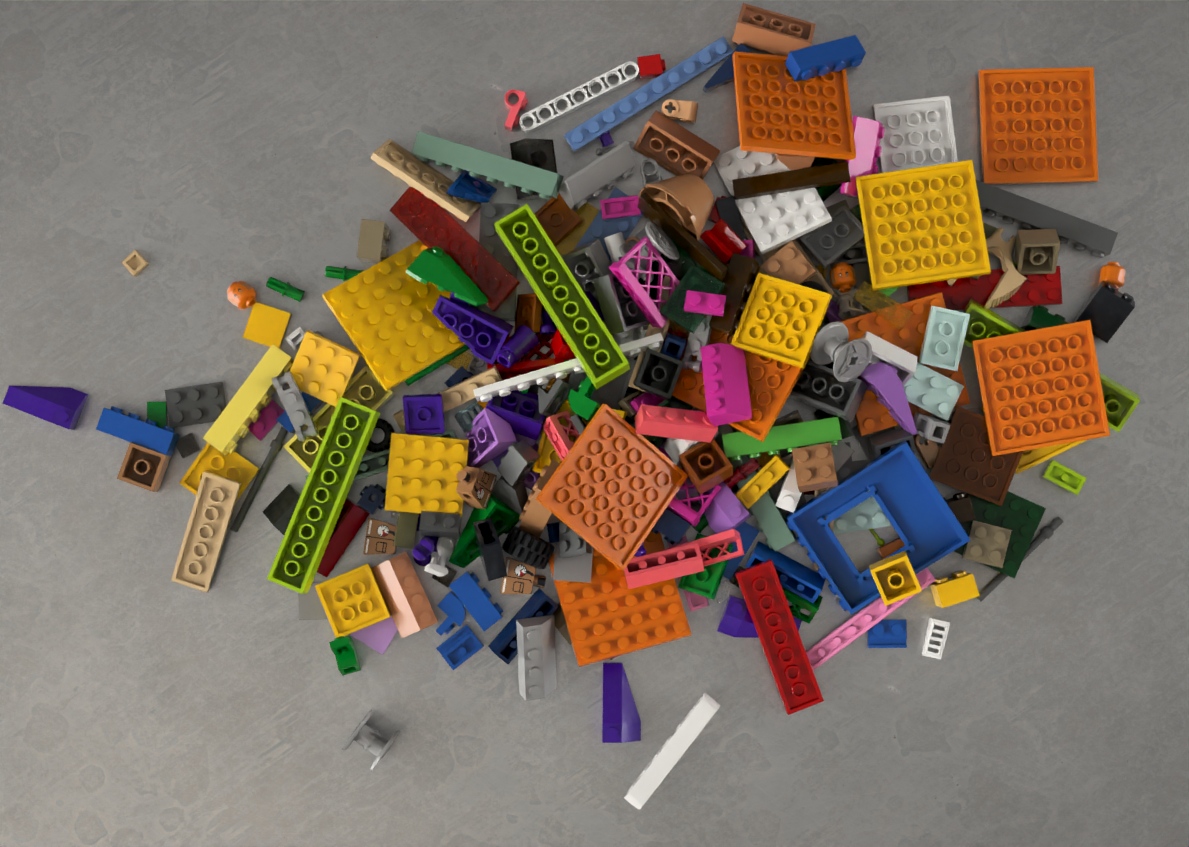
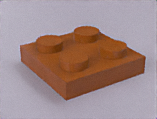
[534,193,584,246]
[514,293,543,333]

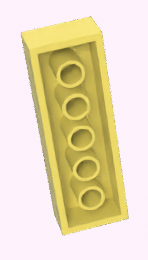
[203,344,294,456]
[283,365,395,473]

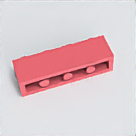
[635,404,718,443]
[624,543,704,589]

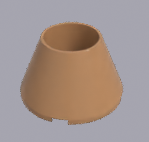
[639,173,714,241]

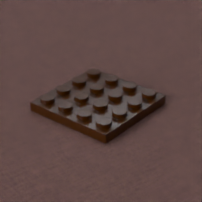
[929,406,1023,506]

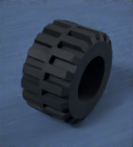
[502,526,555,569]

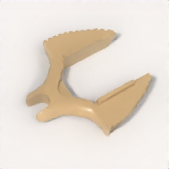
[947,227,1027,309]

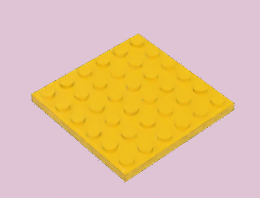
[856,160,991,290]
[322,240,466,391]

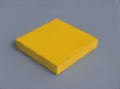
[242,302,292,349]

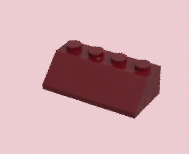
[317,497,370,577]

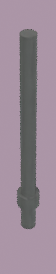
[230,427,288,532]
[976,517,1063,602]

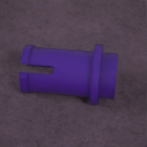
[599,131,614,147]

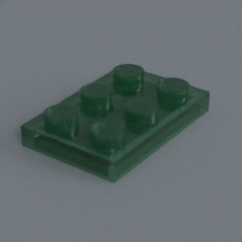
[660,265,725,334]

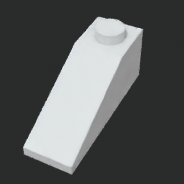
[775,459,802,513]

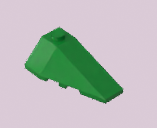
[406,246,488,306]
[449,494,520,568]

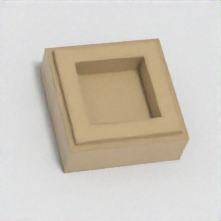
[121,250,149,277]

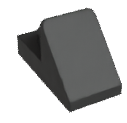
[538,378,574,417]

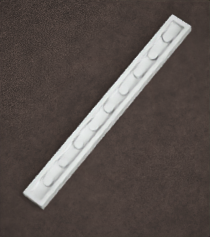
[473,333,663,402]

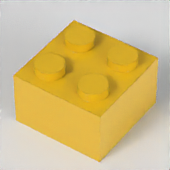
[869,551,922,606]
[929,570,980,608]

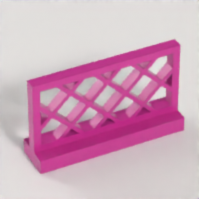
[609,237,687,328]
[658,447,721,527]

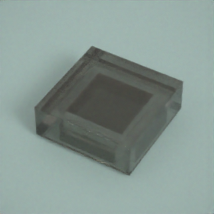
[176,433,201,458]

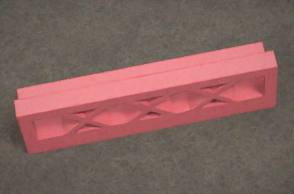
[542,411,580,461]
[662,529,745,567]

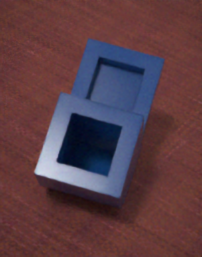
[436,591,466,635]

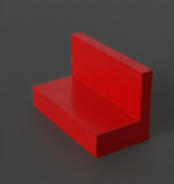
[700,219,747,264]

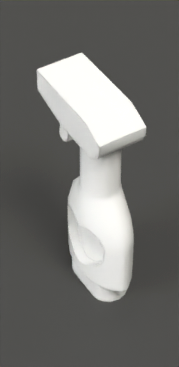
[424,537,456,577]

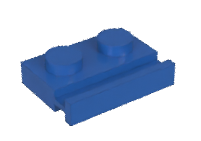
[867,619,907,648]
[436,624,484,670]

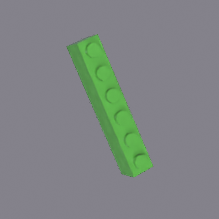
[722,417,842,461]

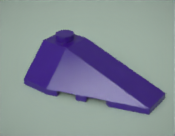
[432,295,514,365]
[3,385,88,430]
[717,595,802,638]
[602,663,641,743]

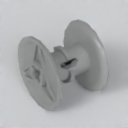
[620,221,680,283]
[810,321,872,382]
[342,710,401,771]

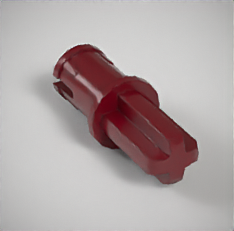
[724,458,760,488]

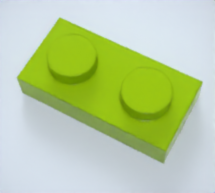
[1042,460,1087,495]

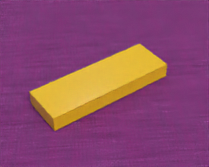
[735,455,791,509]

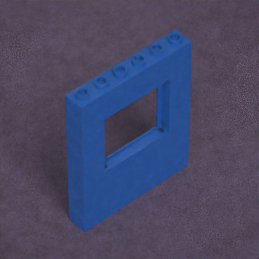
[786,440,970,614]

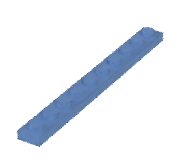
[564,36,734,152]

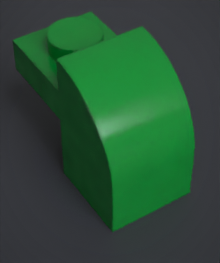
[569,376,601,422]
[329,636,361,676]

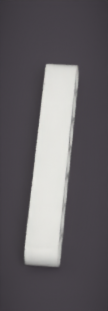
[519,61,639,134]
[624,693,721,810]

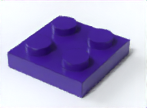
[402,394,445,434]

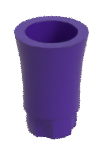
[496,325,539,368]

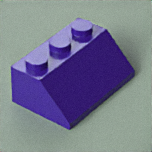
[486,389,546,440]

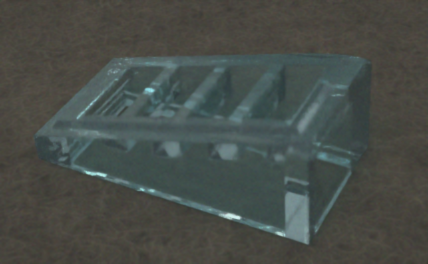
[454,401,484,432]

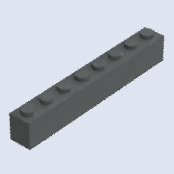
[976,180,1118,258]

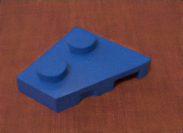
[447,170,497,203]

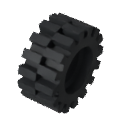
[366,418,395,453]

